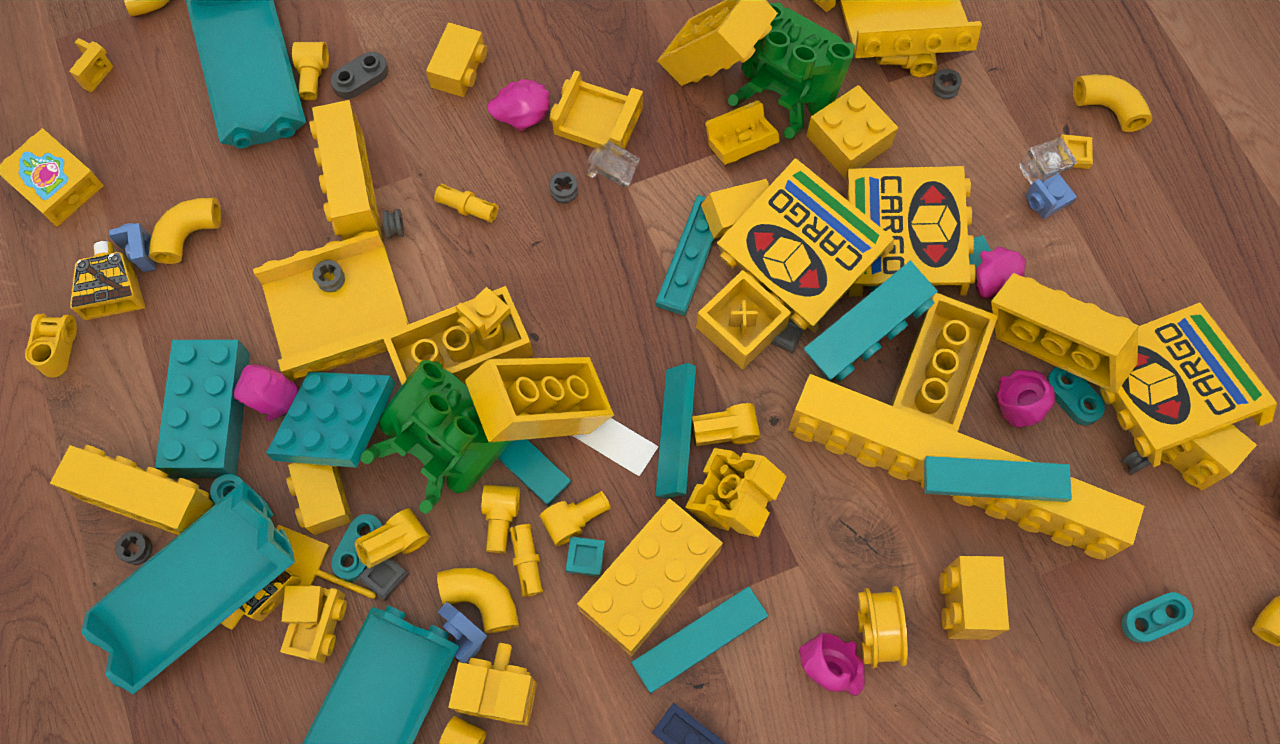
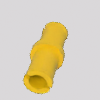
[434,183,499,223]
[509,524,544,597]

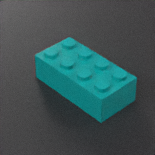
[804,260,938,382]
[155,339,250,479]

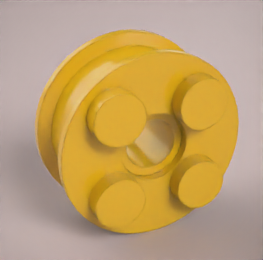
[857,586,908,668]

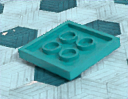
[266,372,396,468]

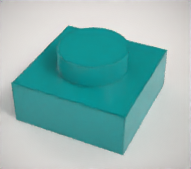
[566,537,605,577]

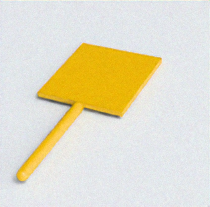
[276,525,376,599]

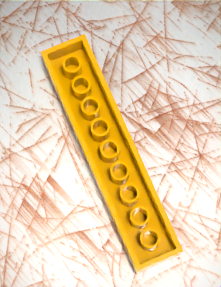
[788,374,1145,560]

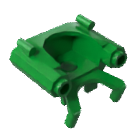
[727,2,855,139]
[360,360,513,514]

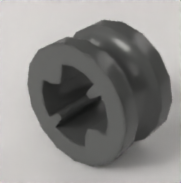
[932,69,962,99]
[550,172,578,203]
[383,209,404,238]
[313,260,345,293]
[1121,451,1151,475]
[115,531,152,565]

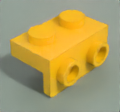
[705,100,780,165]
[280,583,347,664]

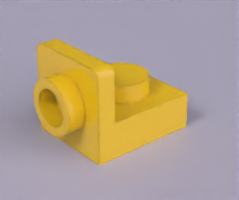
[69,38,114,93]
[455,287,511,339]

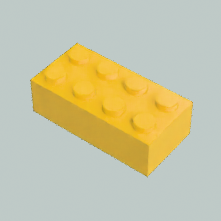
[657,0,778,86]
[309,100,383,240]
[991,273,1139,394]
[382,286,534,385]
[890,293,998,432]
[465,357,614,442]
[50,445,215,535]
[577,498,723,657]

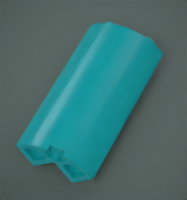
[186,0,306,149]
[81,482,295,695]
[302,605,459,744]

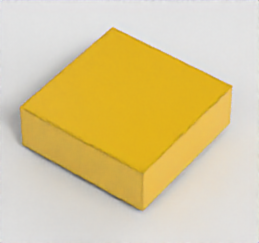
[1058,134,1093,169]
[281,586,324,624]

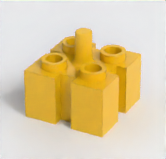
[685,448,787,538]
[448,643,538,727]

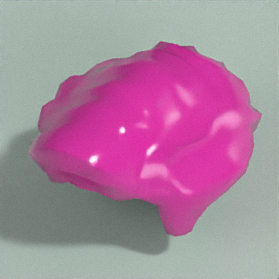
[487,79,550,132]
[975,247,1026,299]
[233,364,300,421]
[996,370,1055,429]
[799,633,865,696]

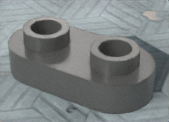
[331,52,388,99]

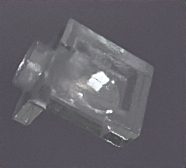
[1019,137,1077,185]
[587,141,640,188]

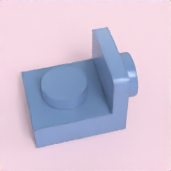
[1025,173,1077,219]
[109,223,156,272]
[438,602,488,663]

